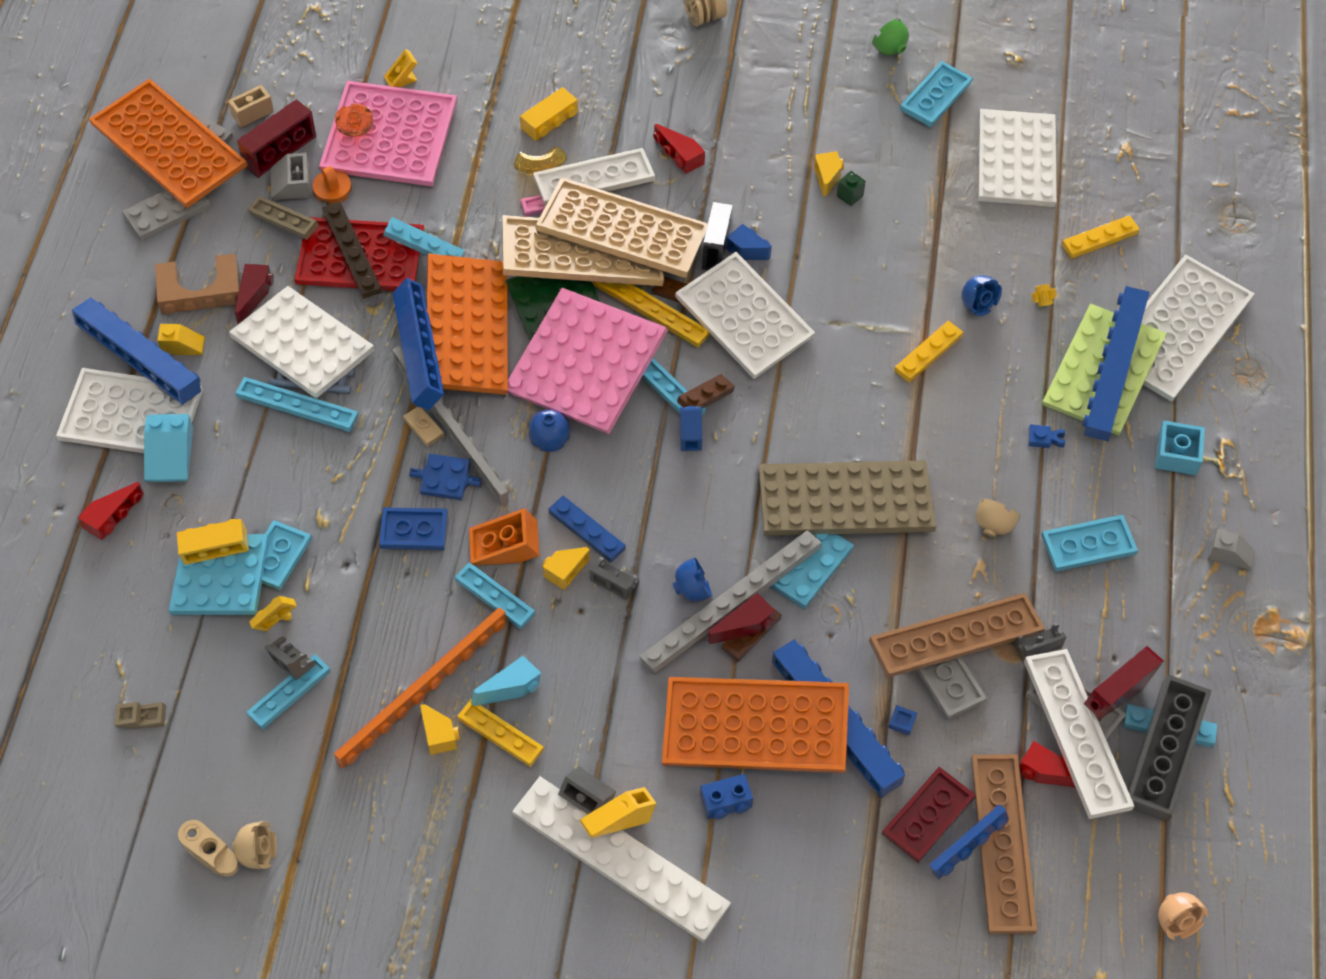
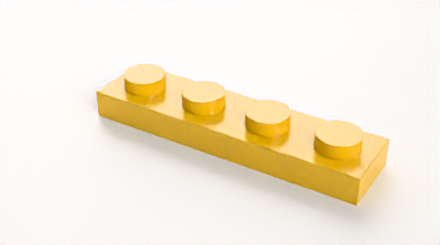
[1062,215,1140,259]
[894,320,964,383]
[457,699,544,768]

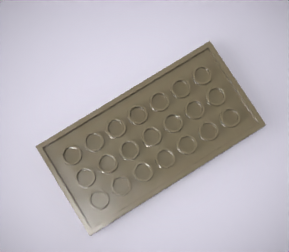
[758,460,936,536]

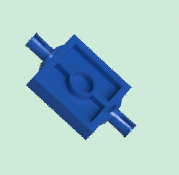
[409,453,482,500]

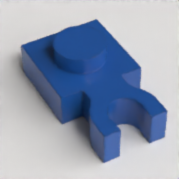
[1028,424,1065,448]

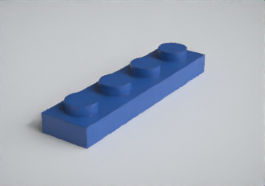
[548,495,626,563]
[929,804,1009,879]

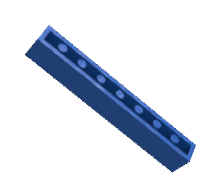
[393,278,444,410]
[1082,286,1150,442]
[72,297,201,405]
[772,639,905,798]

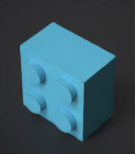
[1155,420,1205,476]

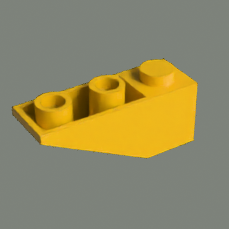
[580,787,657,838]

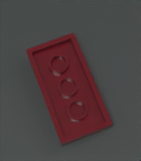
[882,767,976,863]

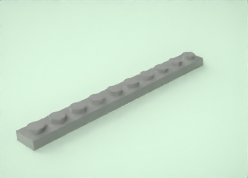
[392,346,510,506]
[639,530,822,674]

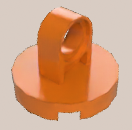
[312,166,352,204]

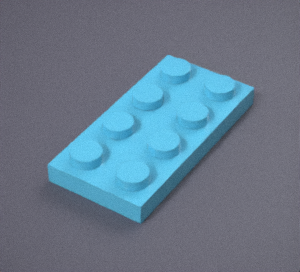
[900,61,973,127]
[1041,515,1138,572]
[770,534,854,610]

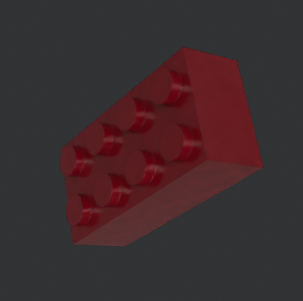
[237,99,317,178]

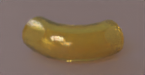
[514,147,567,175]

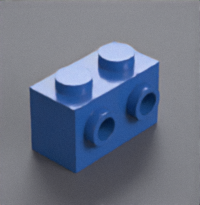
[700,774,753,819]

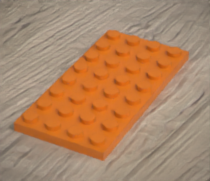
[89,78,248,208]
[426,253,508,395]
[662,677,849,773]

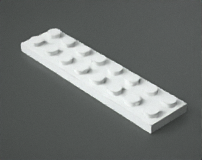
[1024,649,1134,819]

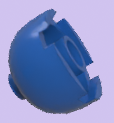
[961,275,1002,316]
[529,409,570,452]
[673,558,712,602]

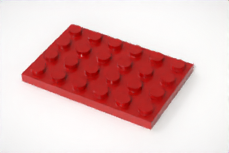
[294,217,425,291]

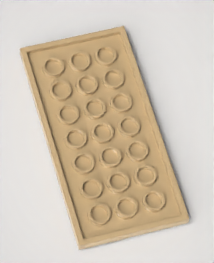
[535,177,708,278]
[502,215,664,286]

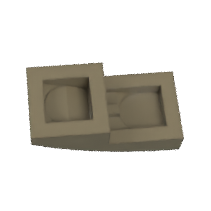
[115,702,166,728]

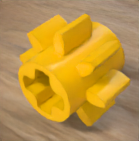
[1031,284,1057,307]

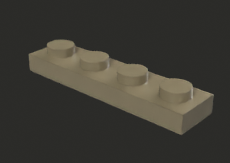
[247,196,319,239]

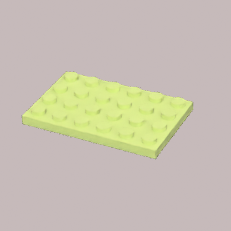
[1042,303,1167,436]

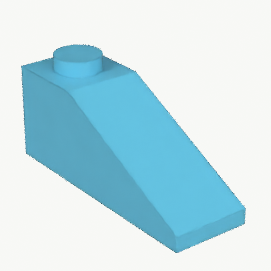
[471,656,541,706]

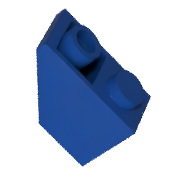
[726,224,772,260]
[679,406,702,451]

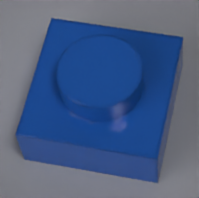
[888,705,917,736]

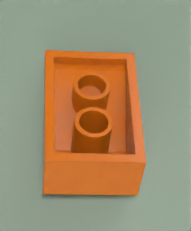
[469,508,540,566]

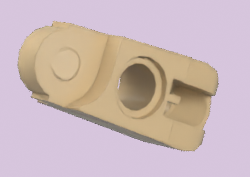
[178,820,239,877]

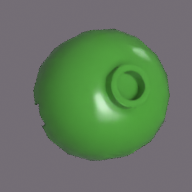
[872,19,909,56]

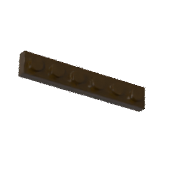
[322,202,382,299]

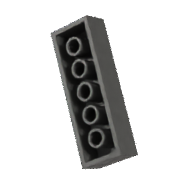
[1127,674,1212,822]

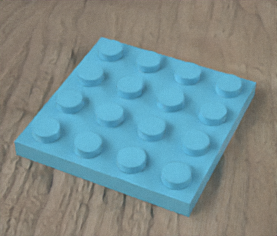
[169,534,270,615]

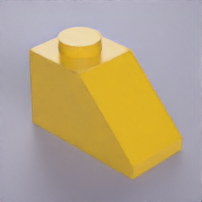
[814,151,844,196]
[157,324,205,355]
[542,547,590,590]
[420,704,460,755]

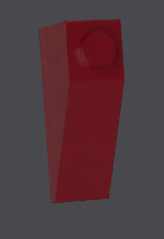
[235,264,274,324]
[707,593,776,644]

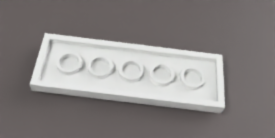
[533,148,655,206]

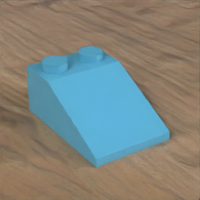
[144,414,193,482]

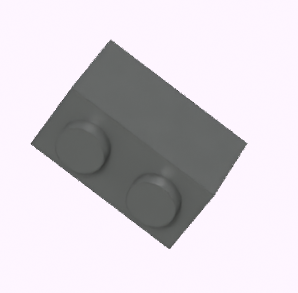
[558,767,616,814]

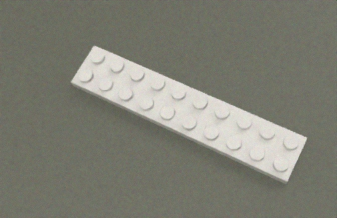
[512,776,731,943]

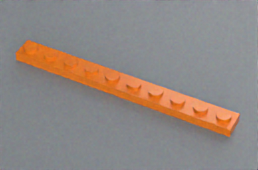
[334,607,507,769]

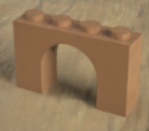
[155,254,240,314]

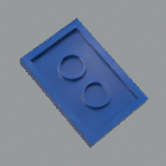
[379,507,448,550]

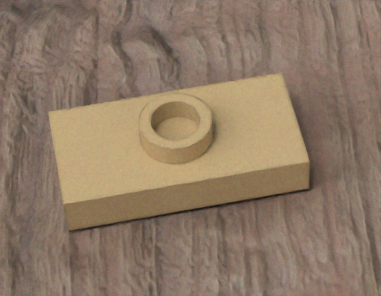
[403,407,445,447]

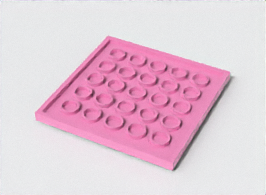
[319,81,457,187]
[507,288,668,434]

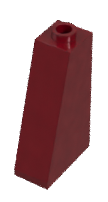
[1084,646,1164,719]

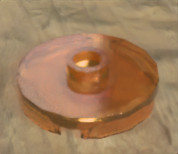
[335,103,374,137]

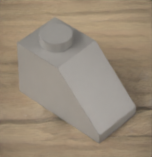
[1208,529,1255,570]

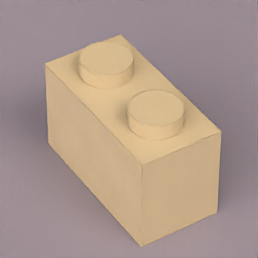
[228,85,274,128]

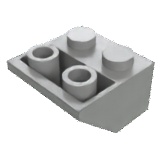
[270,153,311,201]

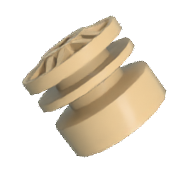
[683,0,728,26]

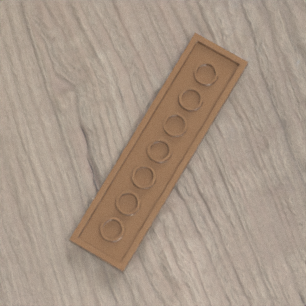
[869,593,1045,678]
[971,754,1037,934]

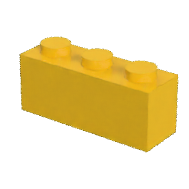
[520,87,578,141]
[177,518,249,565]

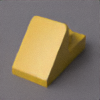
[383,49,418,88]

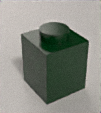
[837,171,866,206]

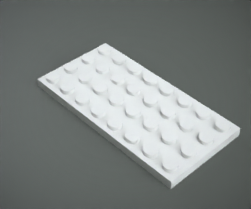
[1142,254,1255,402]

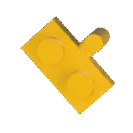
[249,596,297,632]

